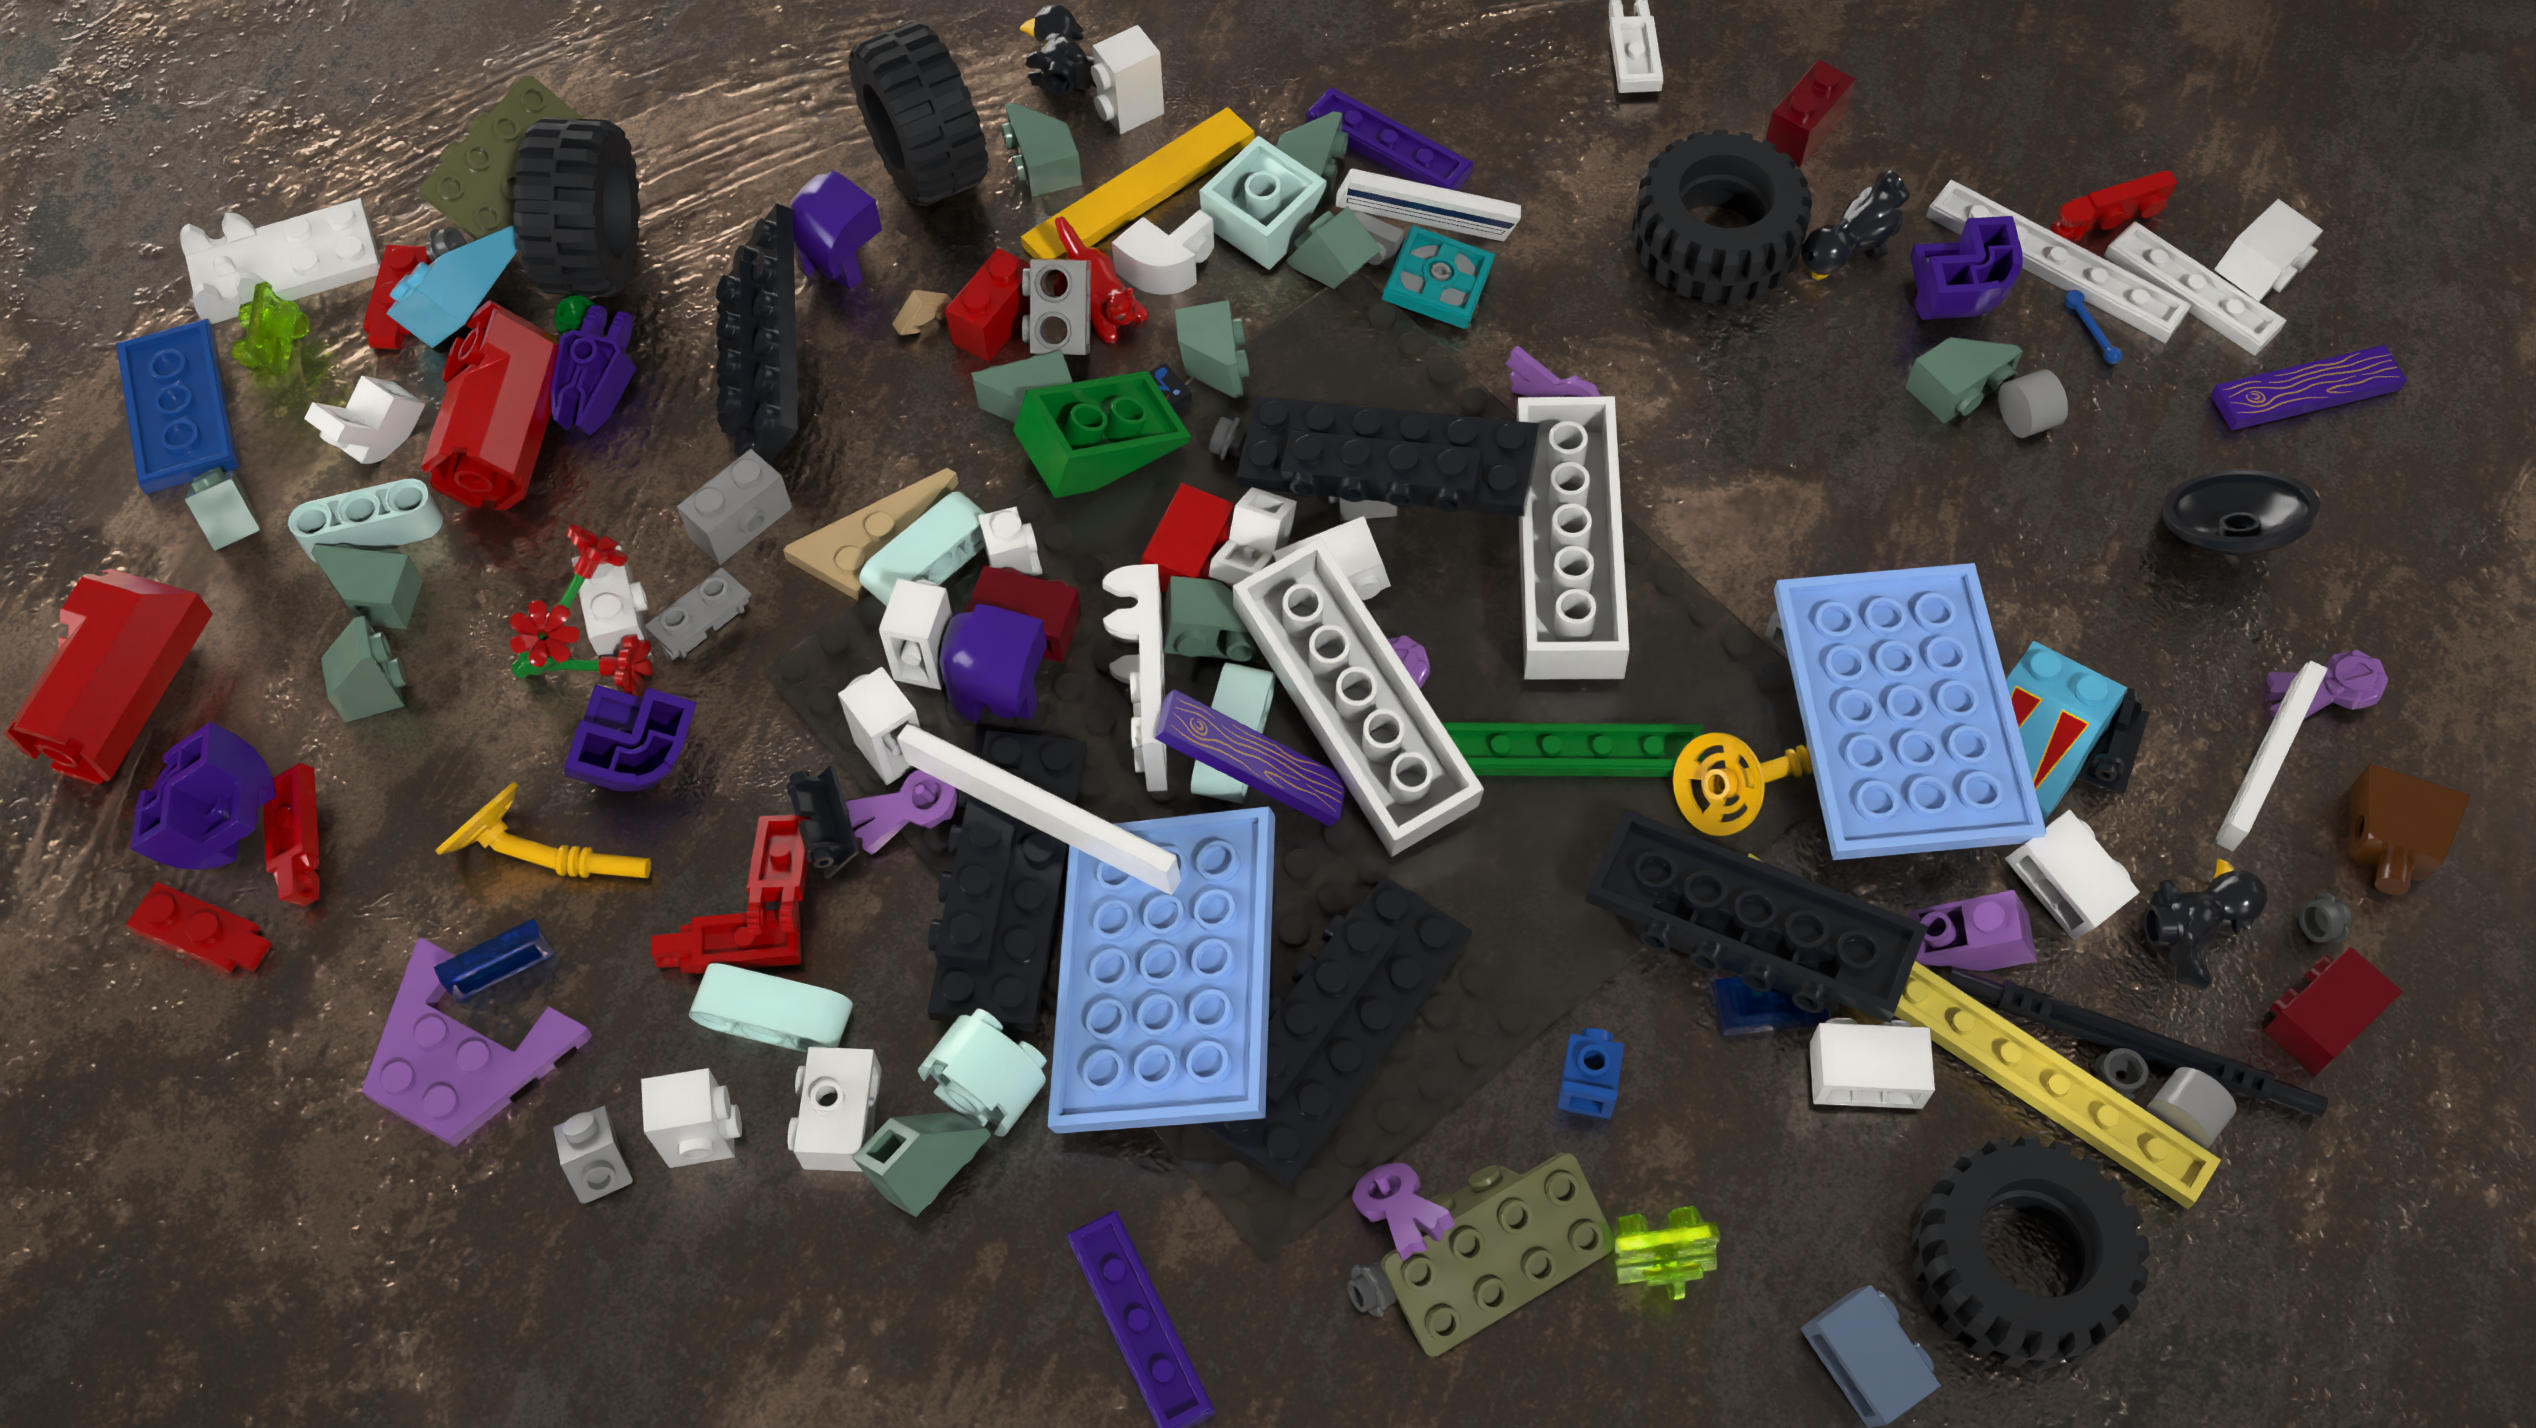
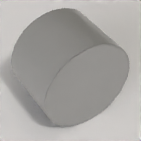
[1998,369,2068,438]
[2147,1067,2237,1150]

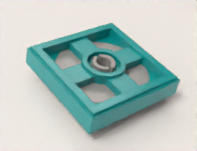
[1382,225,1496,330]

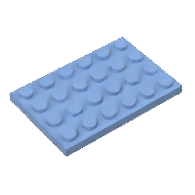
[1774,563,2047,860]
[1048,806,1275,1134]

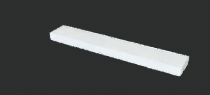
[1926,179,2192,343]
[897,724,1181,896]

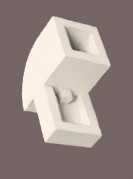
[1112,210,1214,295]
[304,376,425,464]
[1208,487,1297,588]

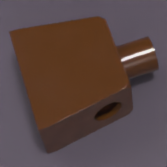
[2349,763,2470,895]

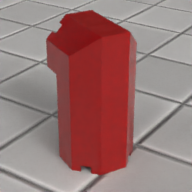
[421,300,560,510]
[4,568,213,785]

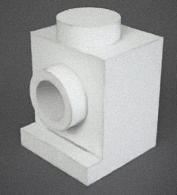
[978,506,1043,577]

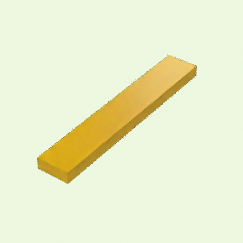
[1020,107,1255,273]

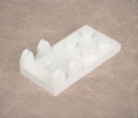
[180,198,381,324]
[1102,564,1167,791]

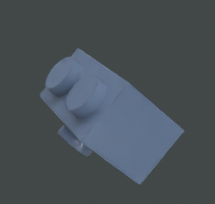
[1800,1285,1941,1428]

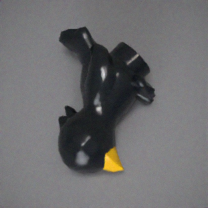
[1019,4,1097,96]
[1801,170,1911,281]
[2144,859,2267,990]

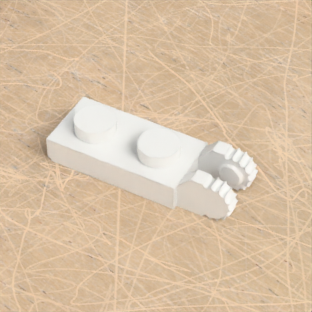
[1609,0,1663,93]

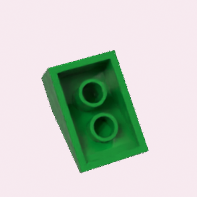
[1013,371,1191,498]

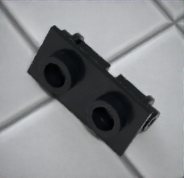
[2076,688,2150,796]
[786,765,859,879]

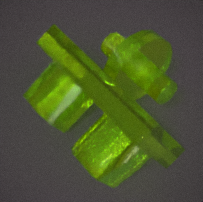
[231,281,310,376]
[1614,1206,1720,1300]

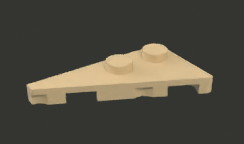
[783,468,959,602]

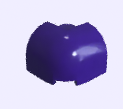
[789,170,882,290]
[1910,216,2023,320]
[939,604,1047,724]
[564,684,697,792]
[131,722,275,870]

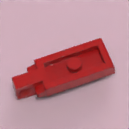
[263,763,320,907]
[651,909,801,974]

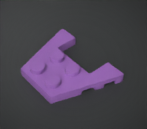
[361,938,592,1147]

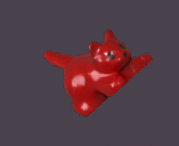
[1053,216,1149,343]

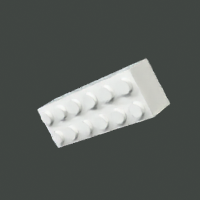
[1516,396,1629,679]
[1233,537,1484,857]

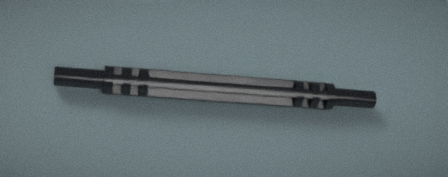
[1946,967,2328,1118]

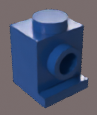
[1557,1028,1624,1119]

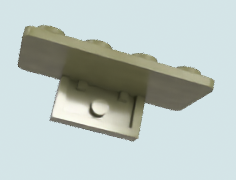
[420,75,584,241]
[1381,1152,1615,1357]

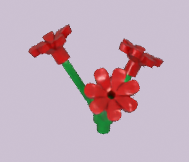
[510,524,652,697]

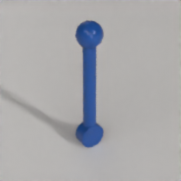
[2064,290,2122,364]

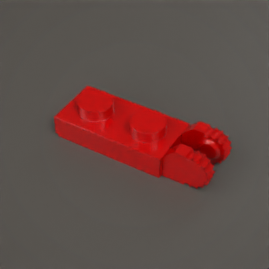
[2049,170,2178,243]
[747,815,812,934]

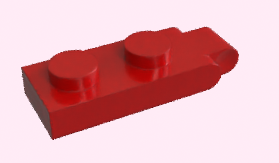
[364,245,432,350]
[126,882,272,973]

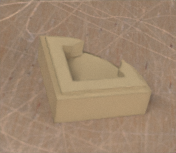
[892,290,952,335]

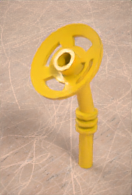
[1673,732,1813,836]
[435,780,651,878]

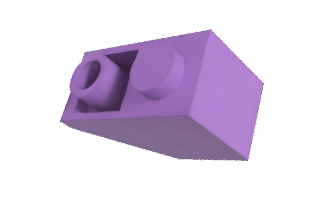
[1908,890,2037,971]

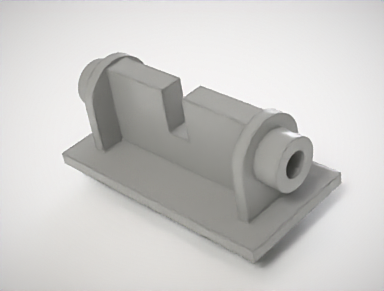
[644,567,752,661]

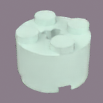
[918,1008,1047,1137]

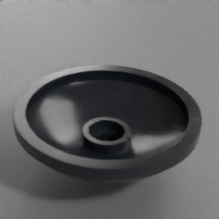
[2163,470,2320,555]

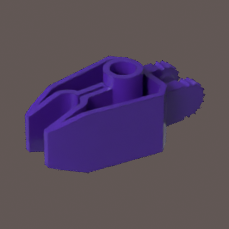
[550,305,636,436]

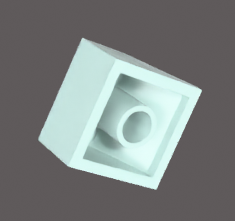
[1199,136,1326,270]

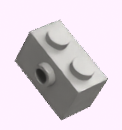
[677,449,792,566]

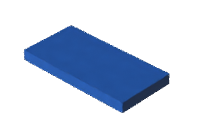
[116,318,240,494]

